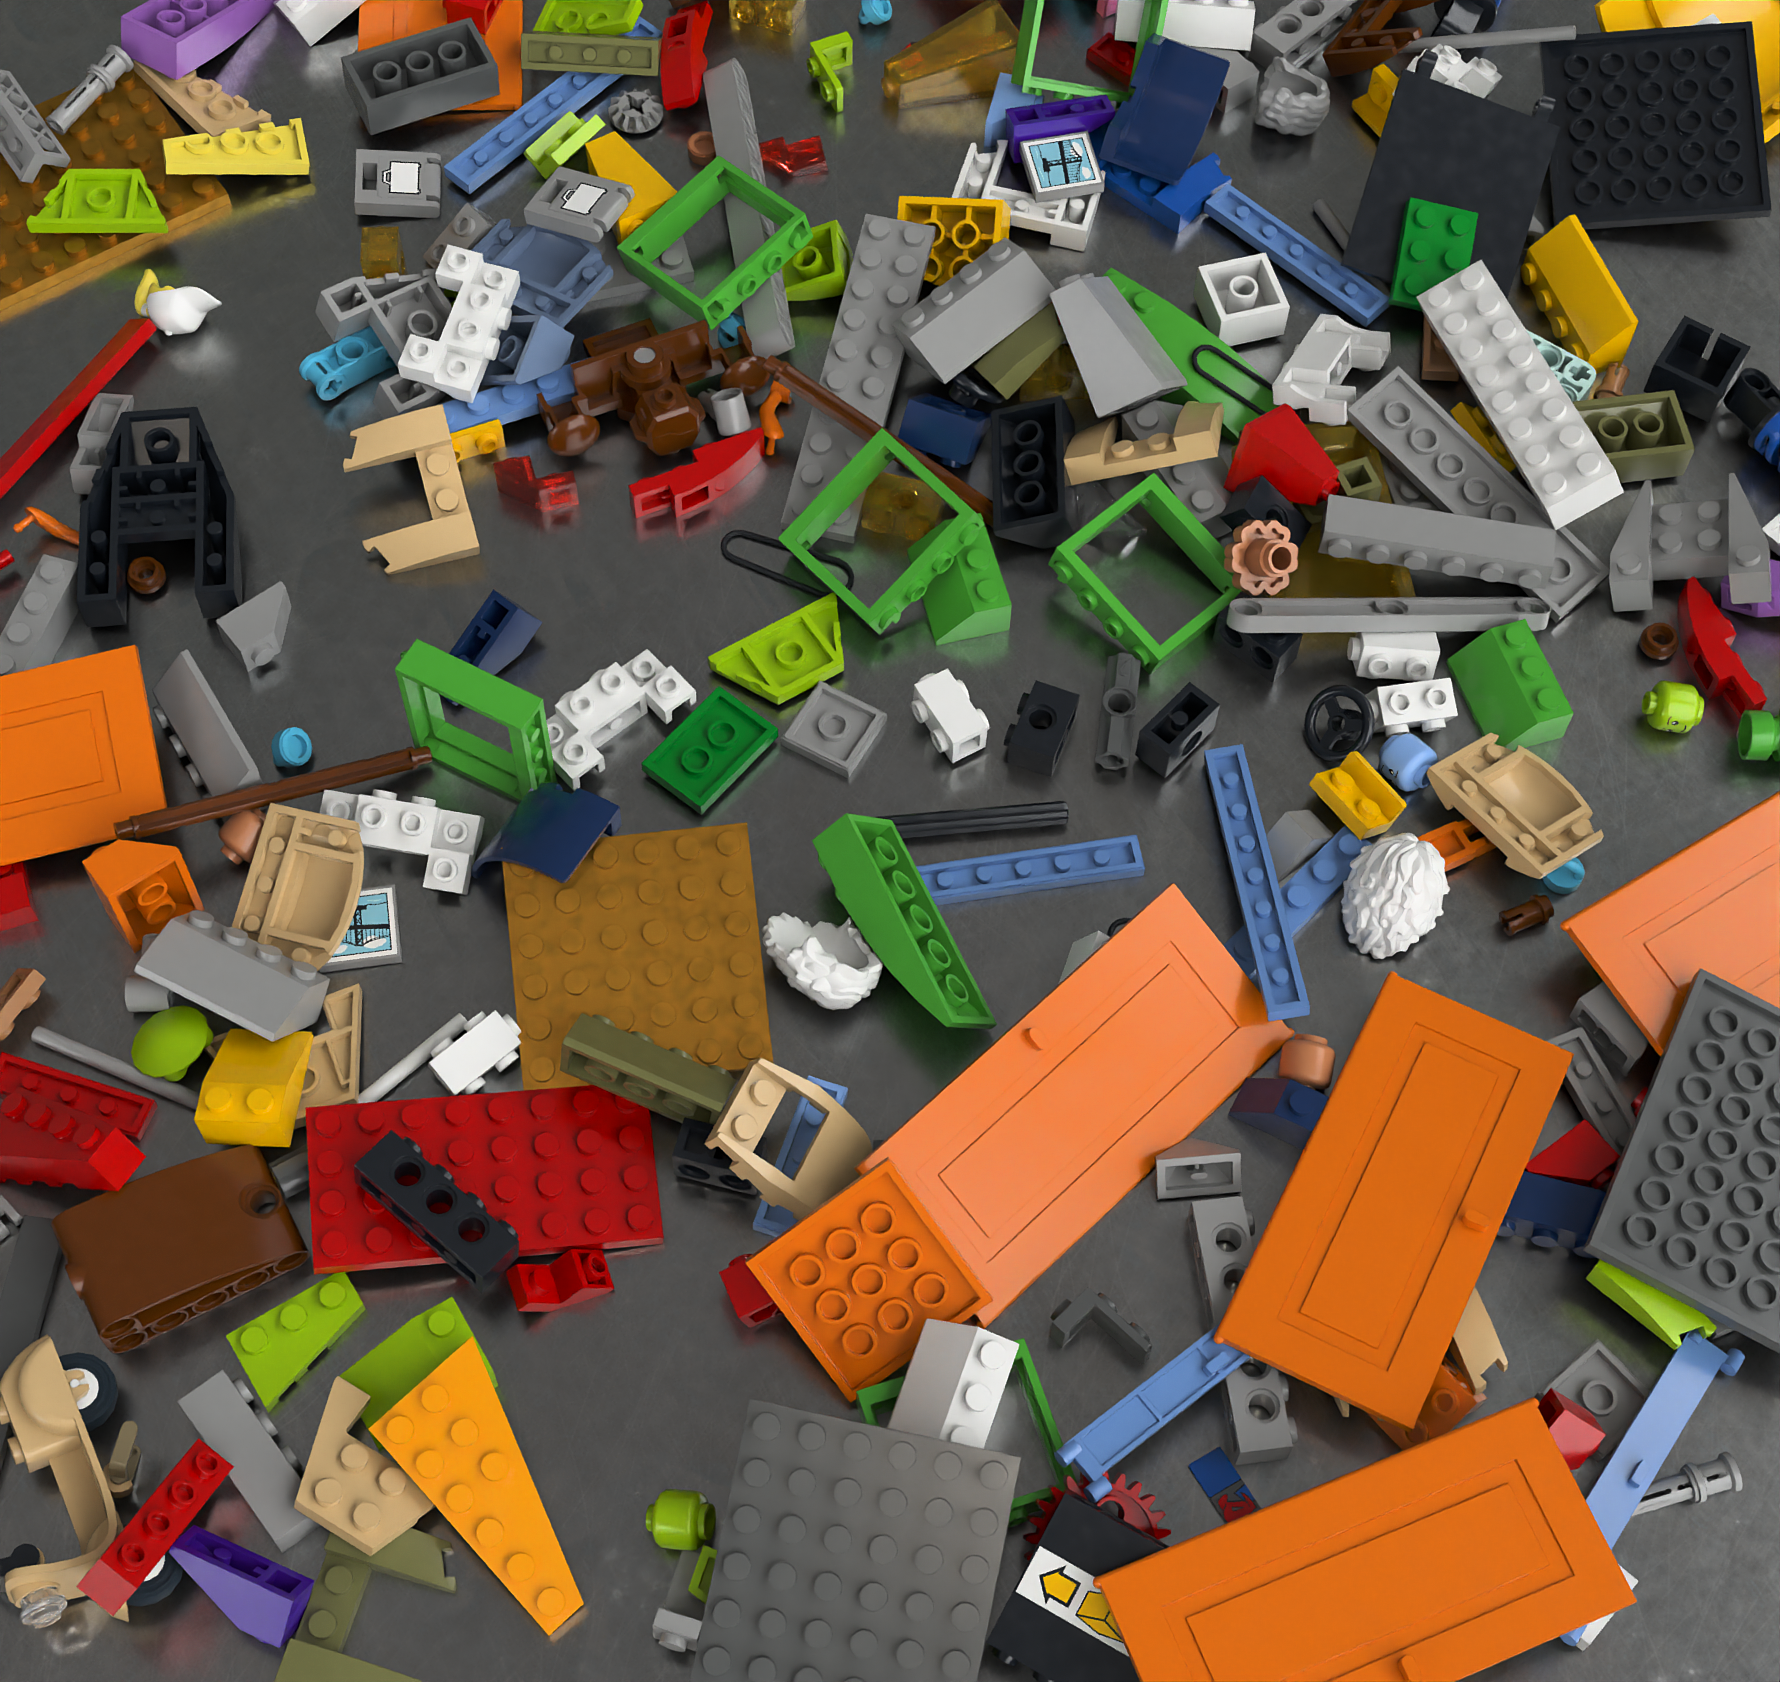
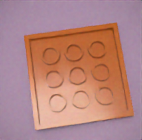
[746,1156,993,1403]

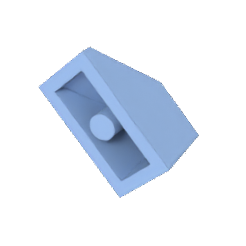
[984,72,1045,148]

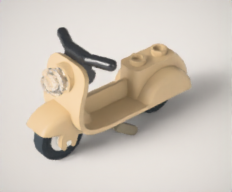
[0,1334,183,1628]

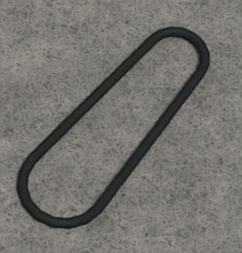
[721,530,854,597]

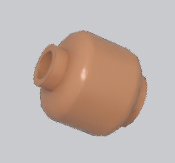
[218,808,266,866]
[1278,1034,1336,1091]

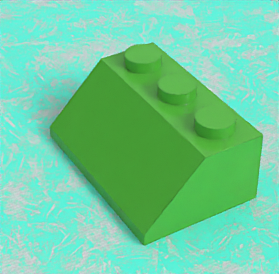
[907,513,1012,646]
[1446,619,1574,751]

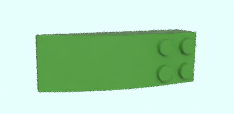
[1066,267,1280,445]
[812,813,997,1029]

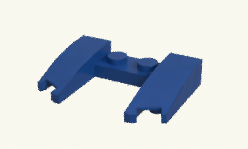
[1089,114,1232,234]

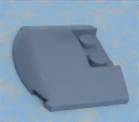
[471,219,614,328]

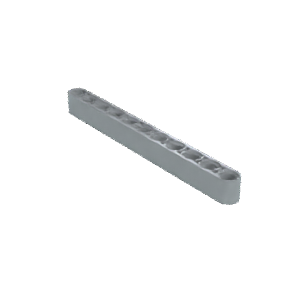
[703,58,795,359]

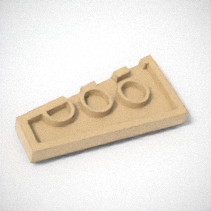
[133,60,271,137]

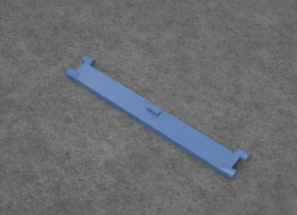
[1054,1324,1251,1504]
[1560,1329,1745,1646]

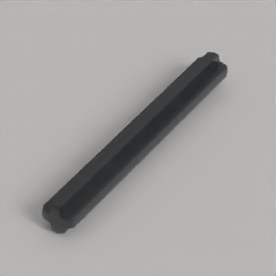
[875,801,1069,838]

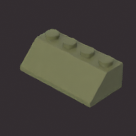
[1572,390,1695,483]
[560,1013,737,1125]

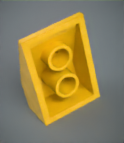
[194,1028,314,1147]

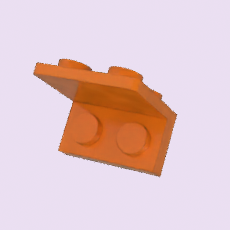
[1365,1356,1488,1450]

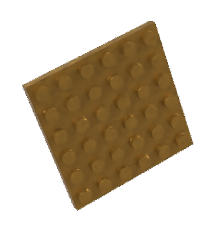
[501,822,774,1091]

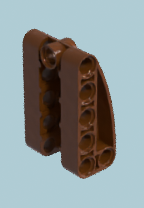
[51,1144,310,1353]

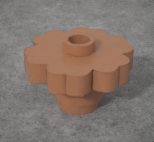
[1224,520,1298,596]

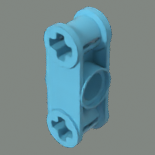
[299,326,396,400]

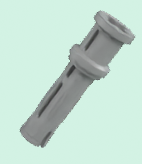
[46,44,134,135]
[1631,1452,1743,1517]

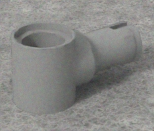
[697,388,751,436]
[125,933,175,1013]

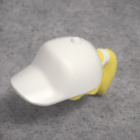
[135,269,222,336]

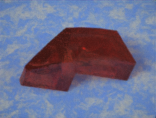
[759,135,829,177]

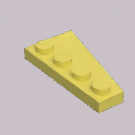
[162,118,310,175]

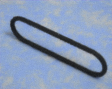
[1192,345,1301,418]

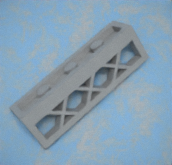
[0,69,71,183]

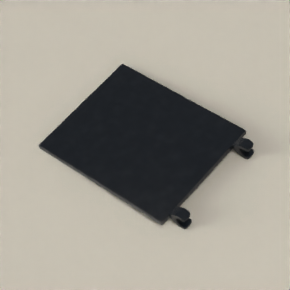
[1341,50,1560,299]

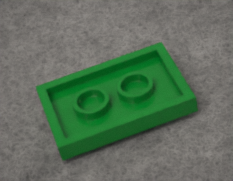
[1388,197,1478,311]
[641,686,778,815]

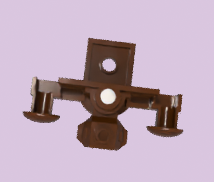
[536,318,771,456]

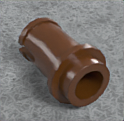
[1499,894,1554,936]

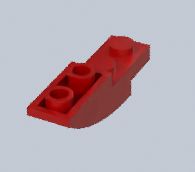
[660,1,713,111]
[628,427,765,518]
[1677,576,1767,719]

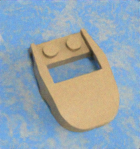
[705,1058,873,1221]

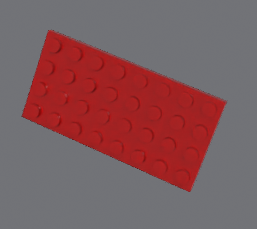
[305,1085,664,1275]

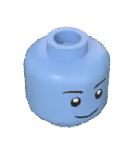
[1379,733,1438,792]

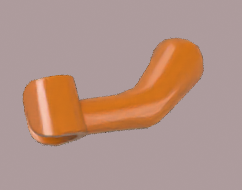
[759,380,792,455]
[13,506,79,546]

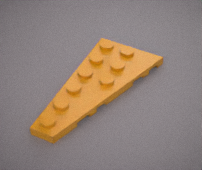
[369,1336,584,1636]

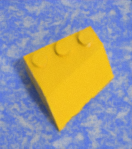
[897,196,1011,286]

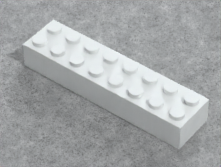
[1416,260,1624,530]

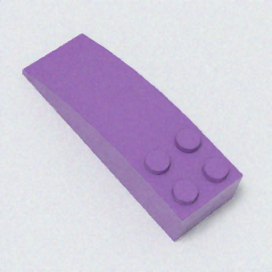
[121,0,276,80]

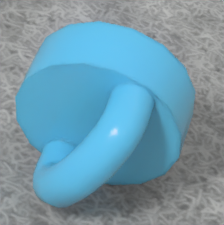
[858,0,892,25]
[717,312,746,348]
[271,727,312,768]
[1543,857,1585,894]

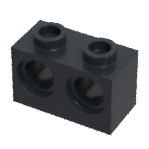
[1213,591,1303,682]
[672,1117,768,1195]

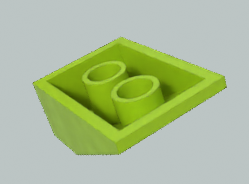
[340,1297,498,1452]

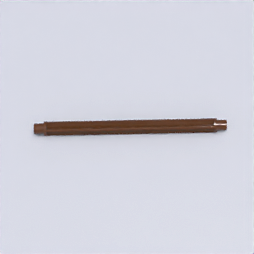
[762,355,993,528]
[113,746,432,840]

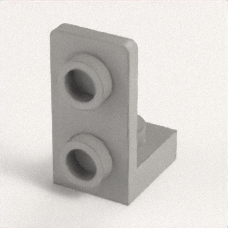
[423,203,497,269]

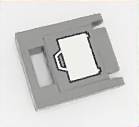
[354,149,441,218]
[523,166,635,242]

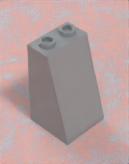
[1049,273,1188,418]

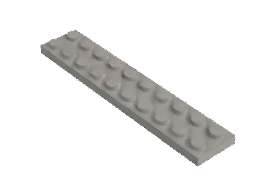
[781,214,936,544]

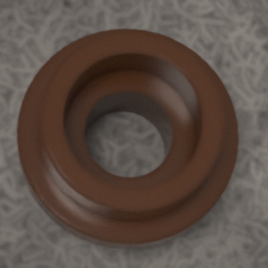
[127,557,166,594]
[1639,622,1679,660]

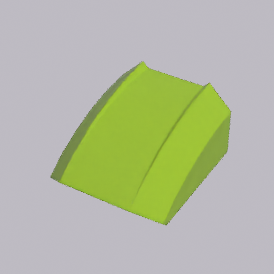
[781,220,853,301]

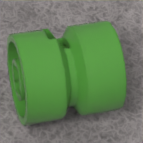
[1738,710,1780,761]

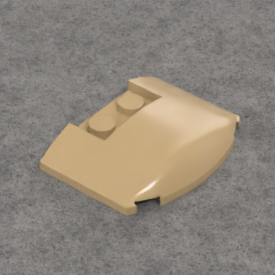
[1426,733,1604,879]
[232,803,364,971]

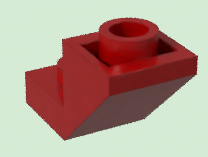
[506,1249,615,1312]

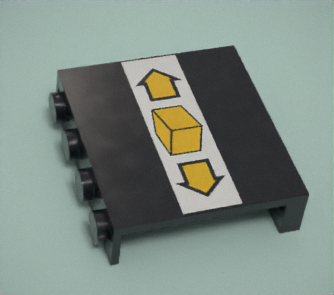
[986,1488,1170,1682]

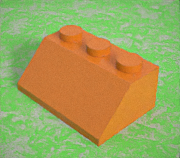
[82,839,205,953]

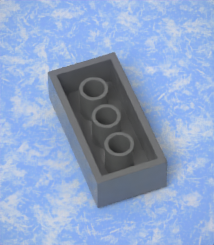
[341,17,500,135]

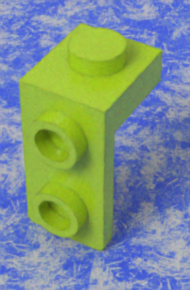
[806,31,853,113]

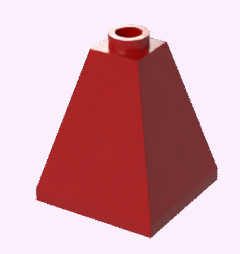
[1223,403,1340,506]

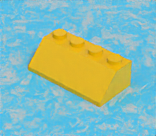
[1521,214,1639,374]

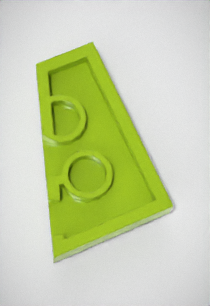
[226,1272,366,1413]

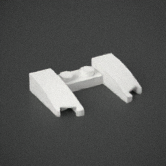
[951,140,1106,252]

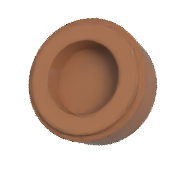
[687,131,716,166]

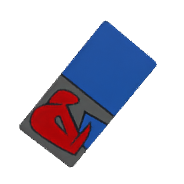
[1189,1447,1261,1523]

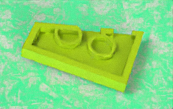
[533,0,644,35]

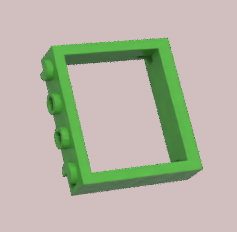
[1011,0,1169,109]
[617,155,813,331]
[778,428,985,635]
[1048,473,1241,675]
[395,639,557,803]
[856,1338,1077,1528]

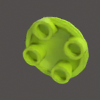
[131,1005,214,1082]

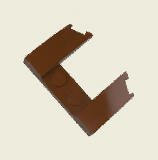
[1322,0,1438,77]

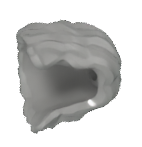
[1255,56,1330,136]

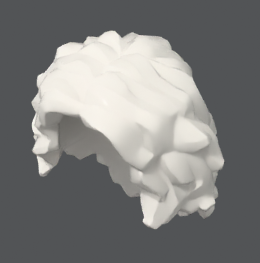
[1341,833,1450,960]
[761,912,883,1010]

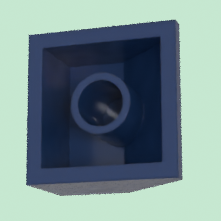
[898,393,991,468]

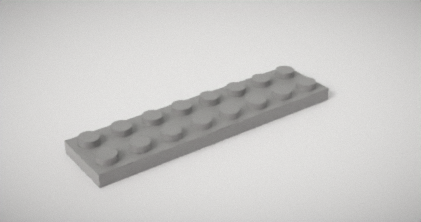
[1347,366,1610,623]

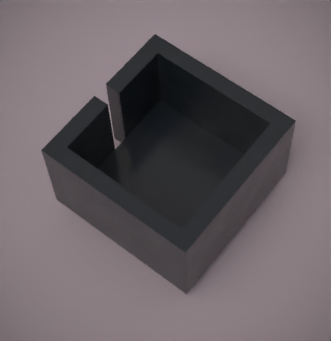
[1643,316,1751,422]

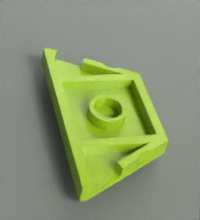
[26,169,169,233]
[707,592,844,705]

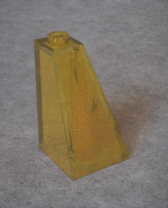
[881,0,1019,109]

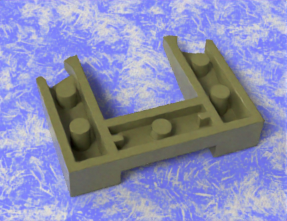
[970,302,1066,400]
[274,1528,457,1682]

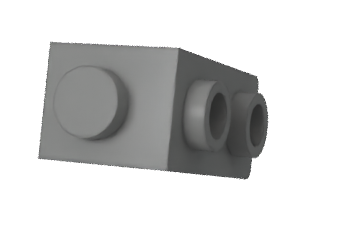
[652,1550,706,1652]

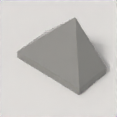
[1155,1137,1242,1199]

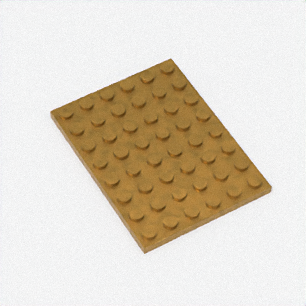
[0,68,230,311]

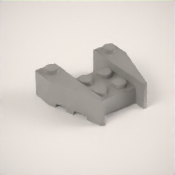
[315,268,453,419]
[1609,473,1772,612]

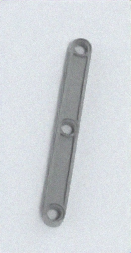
[1226,597,1552,633]

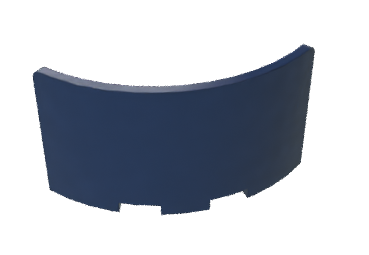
[1099,33,1230,185]
[471,783,622,883]

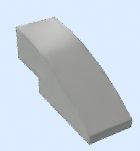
[70,393,134,494]

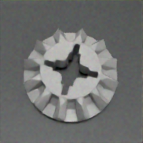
[608,86,663,133]

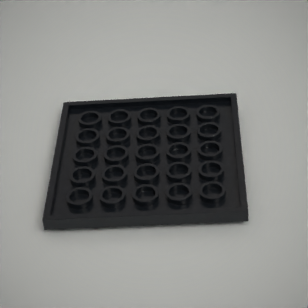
[1539,21,1772,229]

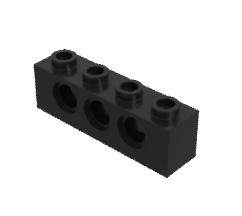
[354,1130,519,1293]

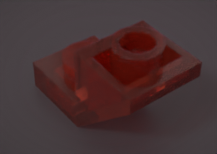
[493,455,579,512]

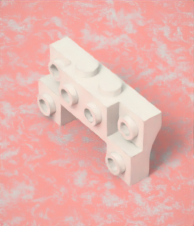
[1392,44,1503,99]
[398,245,520,403]
[1272,314,1391,426]
[546,649,697,791]
[320,789,485,896]

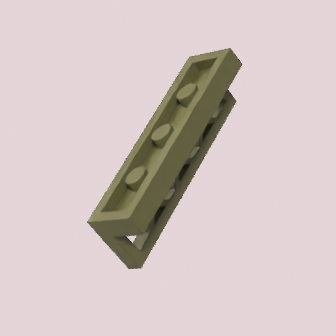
[521,30,662,76]

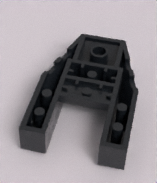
[77,407,242,628]

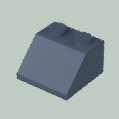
[480,314,574,386]

